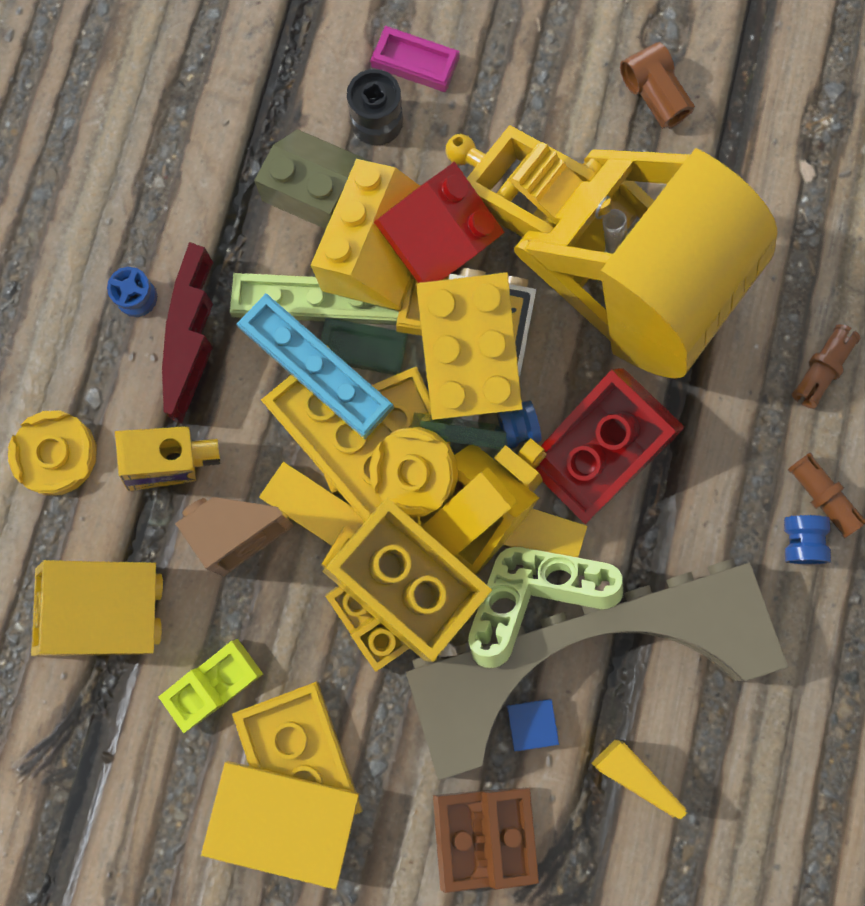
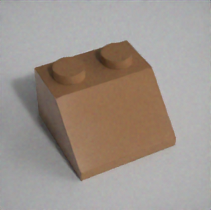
[175,497,294,577]

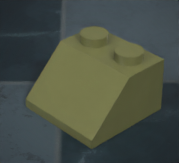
[254,129,370,229]

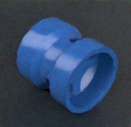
[784,515,831,564]

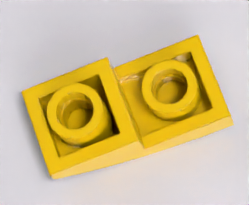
[325,586,410,672]

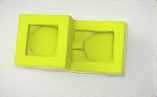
[158,639,263,733]

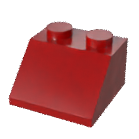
[374,161,505,283]

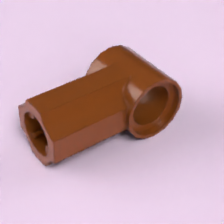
[620,42,695,129]

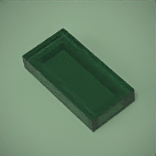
[320,317,408,375]
[411,412,507,449]

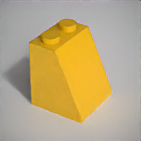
[31,560,163,656]

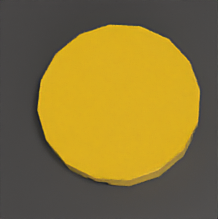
[8,410,97,496]
[369,427,458,517]

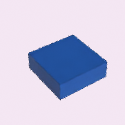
[507,699,559,752]

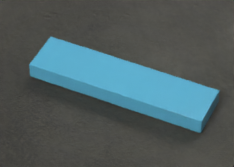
[237,293,394,439]

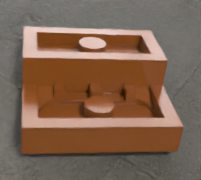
[433,788,539,893]

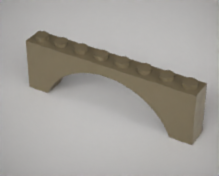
[406,559,788,780]

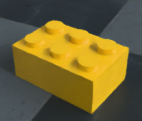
[416,272,522,420]
[322,498,492,662]

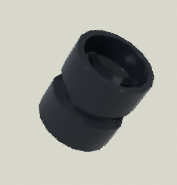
[347,69,403,146]

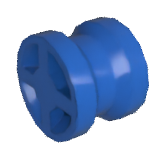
[107,267,158,317]
[497,400,542,449]

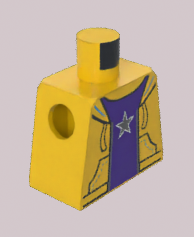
[115,427,220,491]

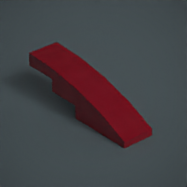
[162,242,213,424]

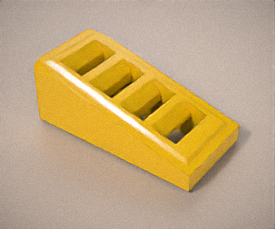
[591,740,687,820]

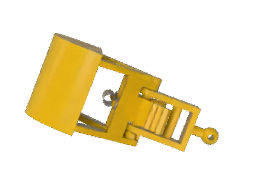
[446,125,777,378]

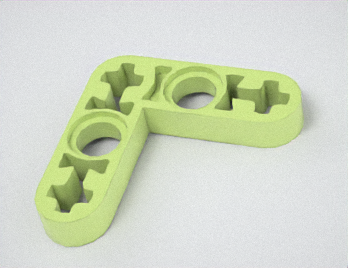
[468,547,623,668]

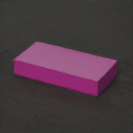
[371,26,460,93]

